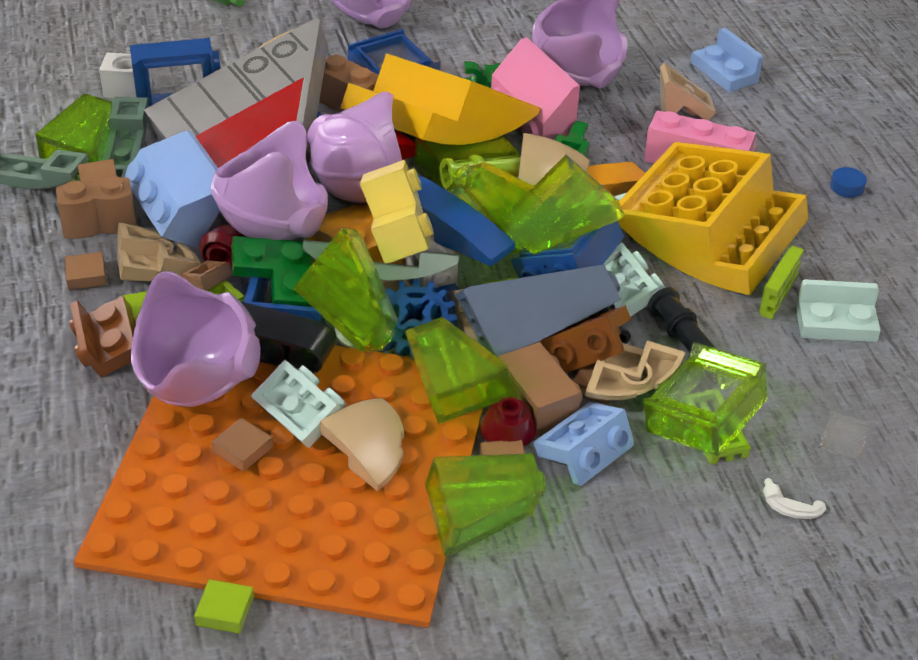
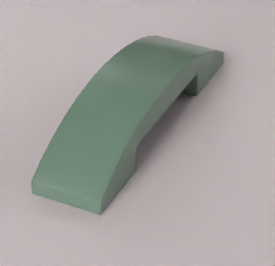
[102,97,148,177]
[0,150,89,189]
[302,240,459,280]

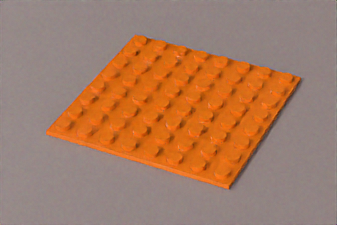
[73,345,492,628]

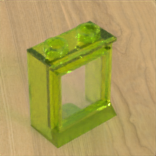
[643,342,767,456]

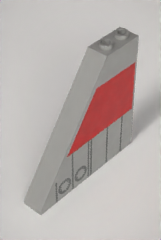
[144,17,328,225]

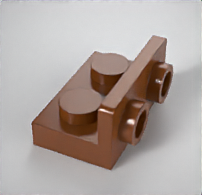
[69,296,136,378]
[540,305,631,373]

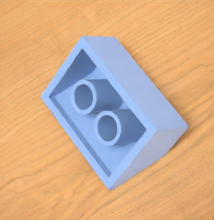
[124,130,220,248]

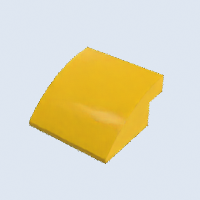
[340,53,541,145]
[613,142,808,295]

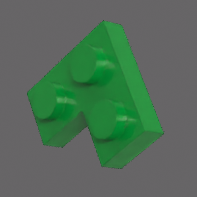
[231,236,314,307]

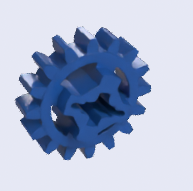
[373,278,457,360]

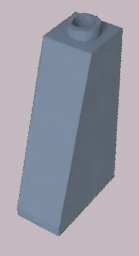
[455,264,622,364]

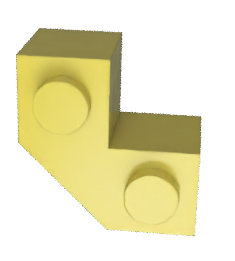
[360,160,434,264]

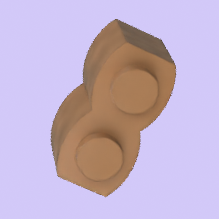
[56,176,137,239]

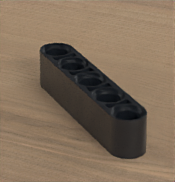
[240,301,337,374]

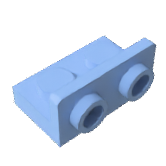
[691,28,763,93]
[533,402,634,486]

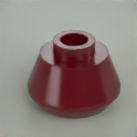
[199,225,246,269]
[480,397,537,447]

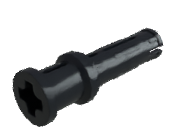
[648,287,734,386]

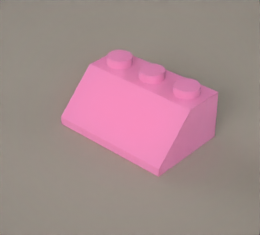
[491,37,580,140]
[644,110,757,164]

